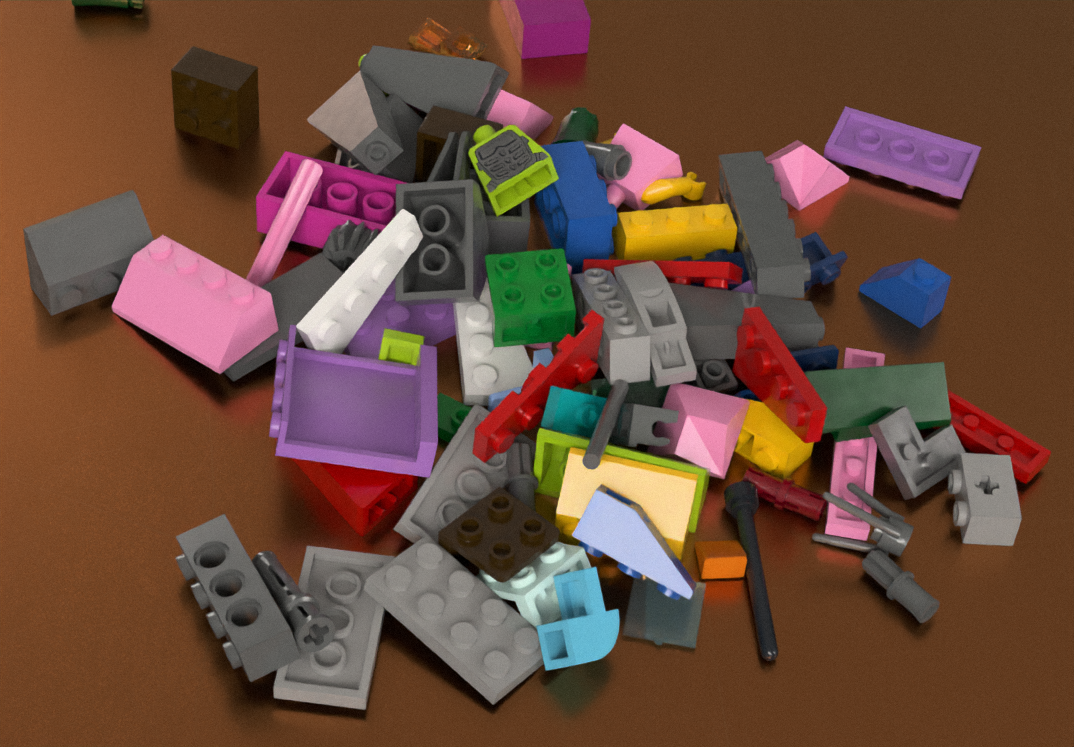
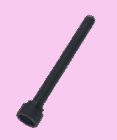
[724,481,779,661]

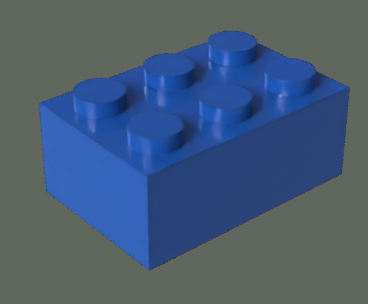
[534,141,617,276]

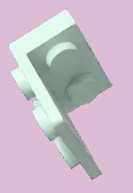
[476,542,591,629]

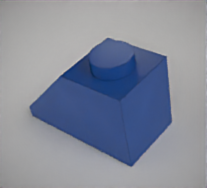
[859,258,951,329]

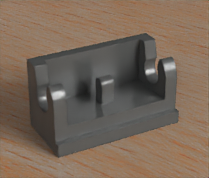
[608,403,679,447]

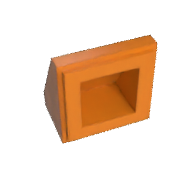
[694,540,747,579]

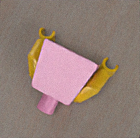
[597,123,707,211]

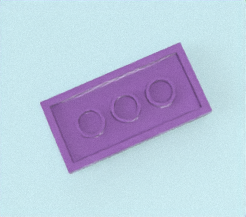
[823,106,981,199]

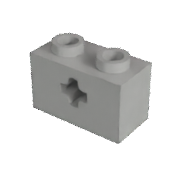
[948,453,1022,546]

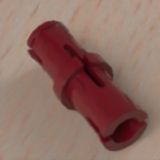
[742,466,828,522]

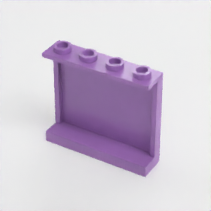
[269,325,438,478]

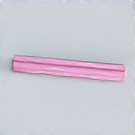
[246,159,323,287]

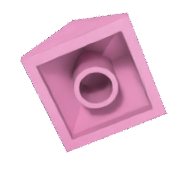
[765,140,850,211]
[647,383,750,479]

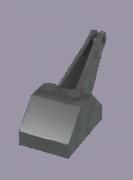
[395,131,489,306]

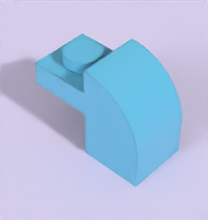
[536,567,620,671]

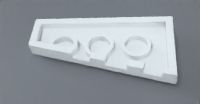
[296,209,423,354]
[453,279,534,406]

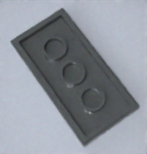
[223,253,343,382]

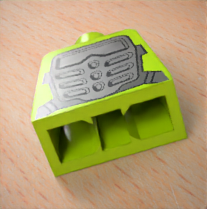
[468,125,559,217]

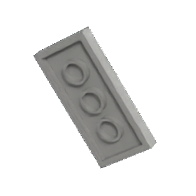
[363,535,544,705]
[273,546,395,710]

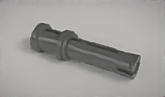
[252,551,336,652]

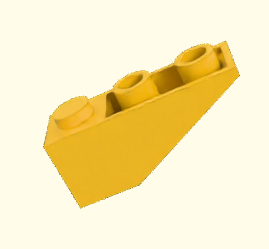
[734,397,814,479]

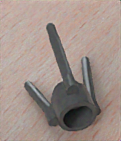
[812,483,914,557]

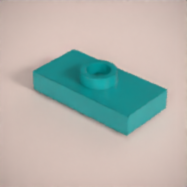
[541,386,607,438]

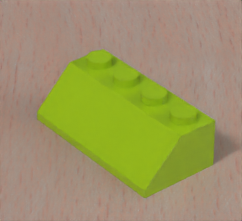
[533,428,711,533]

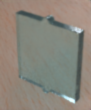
[623,574,706,648]

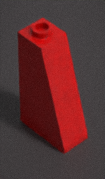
[275,438,418,537]

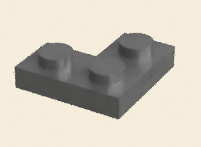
[868,405,966,500]

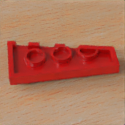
[732,306,828,443]
[472,310,604,463]

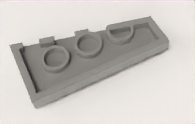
[393,403,536,544]

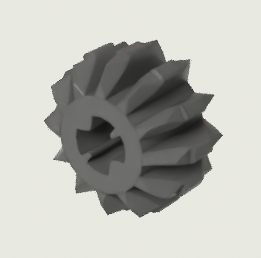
[322,220,378,274]

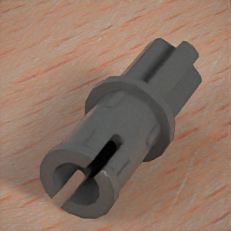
[504,442,539,512]
[862,550,940,623]

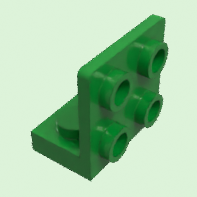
[485,248,576,348]

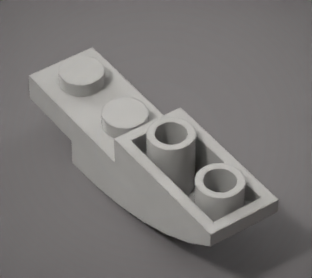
[614,261,697,387]

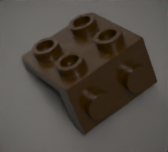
[438,486,560,582]

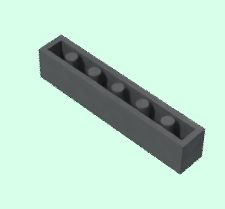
[718,151,811,299]

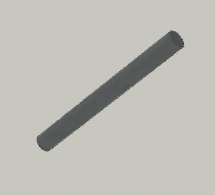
[582,379,629,470]

